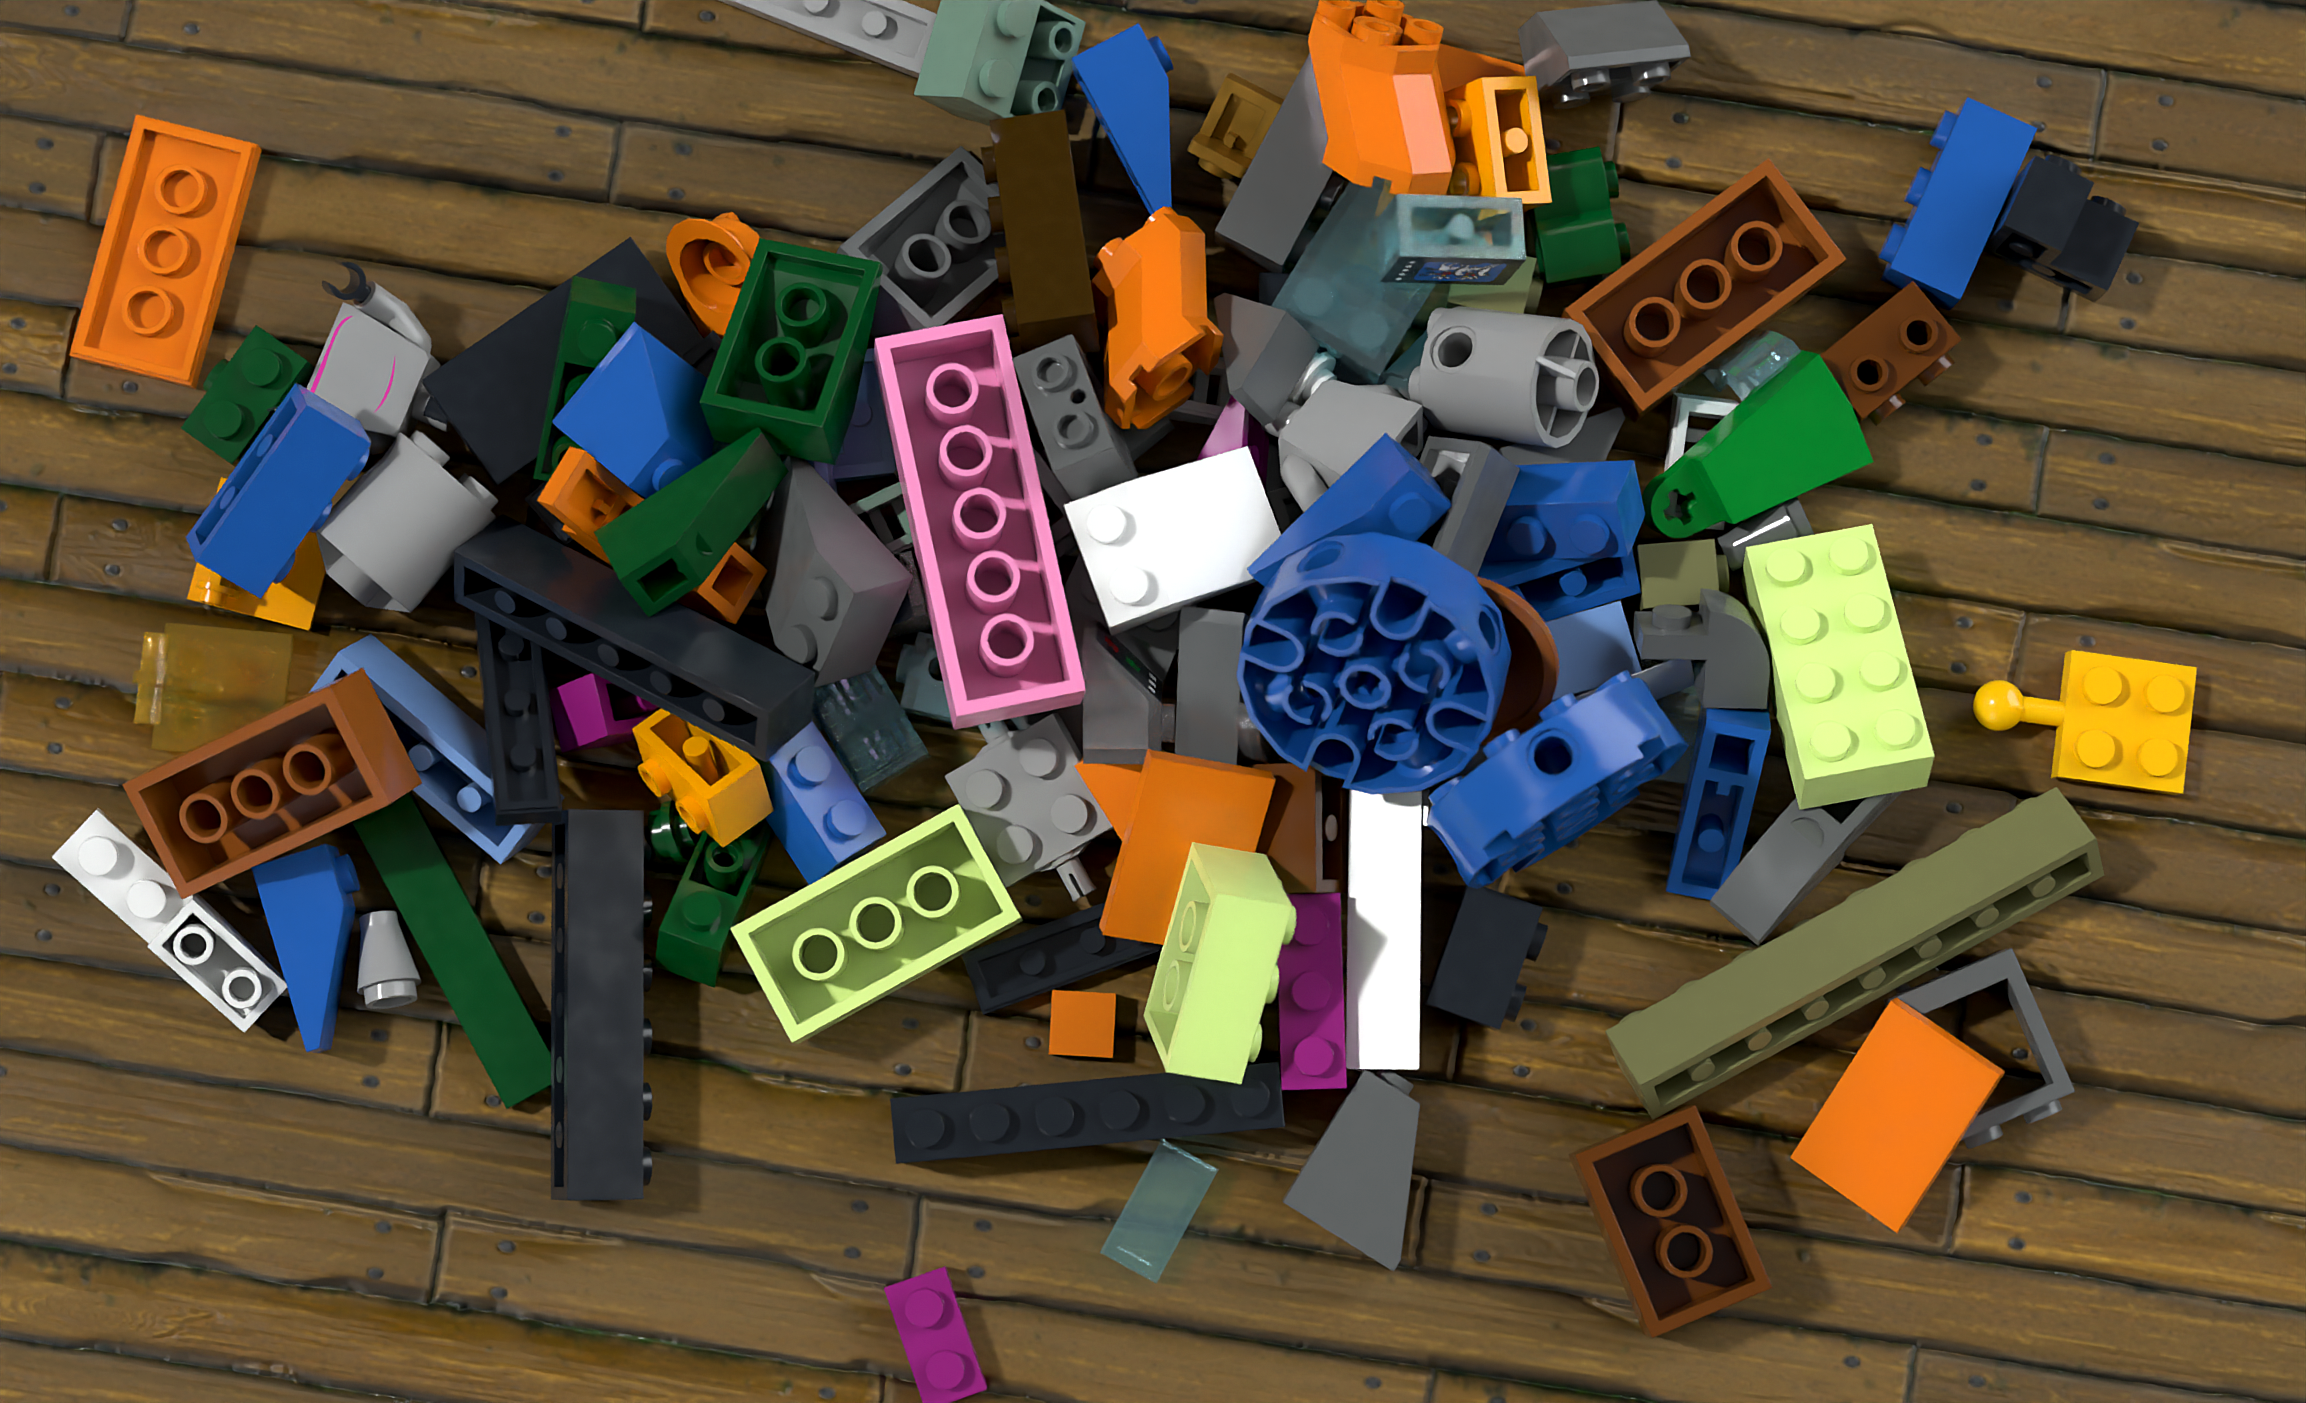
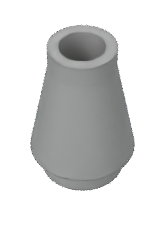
[357,910,421,1009]

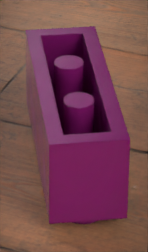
[1276,893,1347,1090]

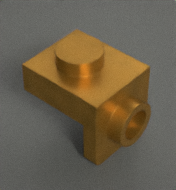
[1187,72,1284,179]

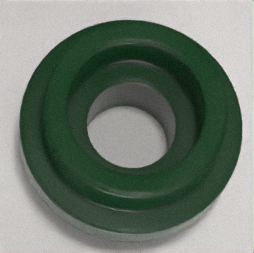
[648,799,701,864]

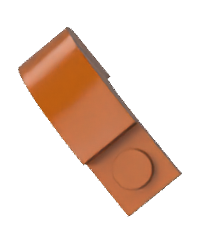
[537,447,768,624]

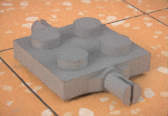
[945,713,1113,902]

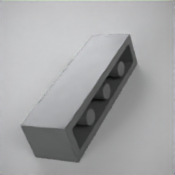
[1214,53,1346,273]

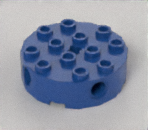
[1236,531,1511,795]
[1426,671,1689,889]

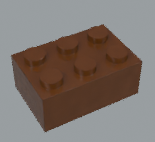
[1568,1105,1773,1338]

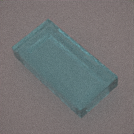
[1100,1139,1218,1283]

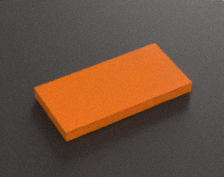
[69,114,262,389]

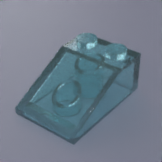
[1271,176,1473,385]

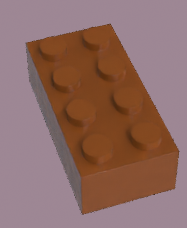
[1561,158,1847,423]
[122,668,422,899]

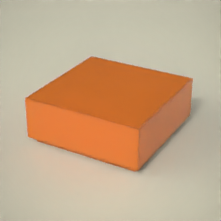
[1049,990,1117,1058]

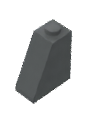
[1175,606,1259,767]
[1281,1069,1420,1271]

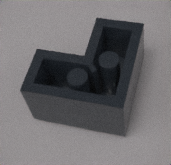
[1983,155,2139,303]

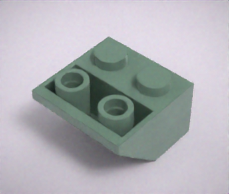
[914,0,1086,126]

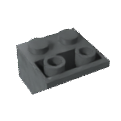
[1518,0,1691,109]

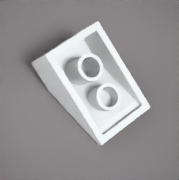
[1064,446,1281,636]

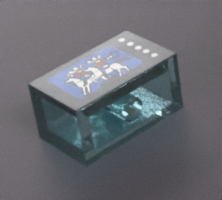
[1376,194,1526,285]

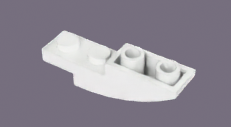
[52,808,287,1033]

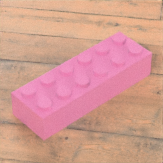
[873,314,1086,730]

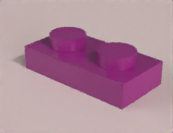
[884,1266,988,1403]

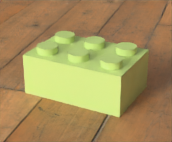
[1143,842,1296,1084]

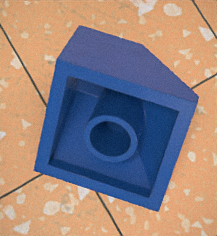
[552,322,714,499]

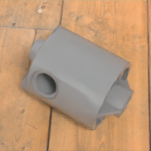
[1409,306,1599,448]
[316,430,498,613]

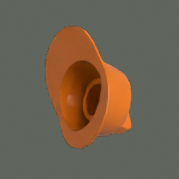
[666,212,761,339]

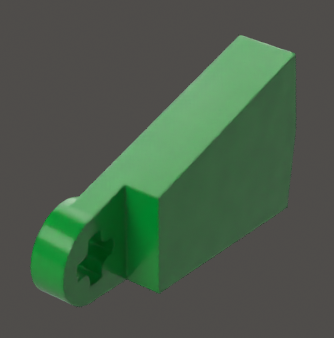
[1642,349,1874,538]

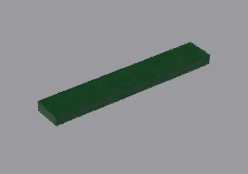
[352,791,551,1109]

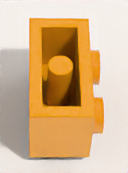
[1443,76,1552,219]
[632,708,774,848]

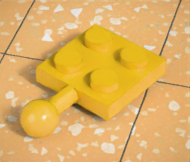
[1973,650,2197,795]

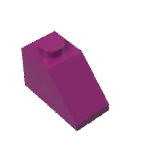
[549,673,660,753]

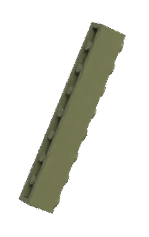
[1605,787,2104,1120]

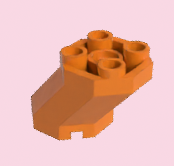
[1308,0,1457,198]
[1091,206,1224,429]

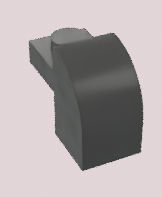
[1633,588,1770,709]

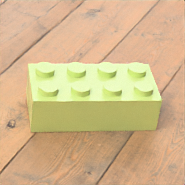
[1741,524,1934,810]
[730,804,1023,1044]

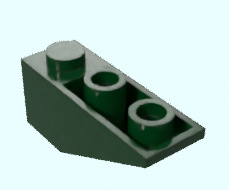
[533,276,636,481]
[594,427,789,618]
[655,818,775,988]

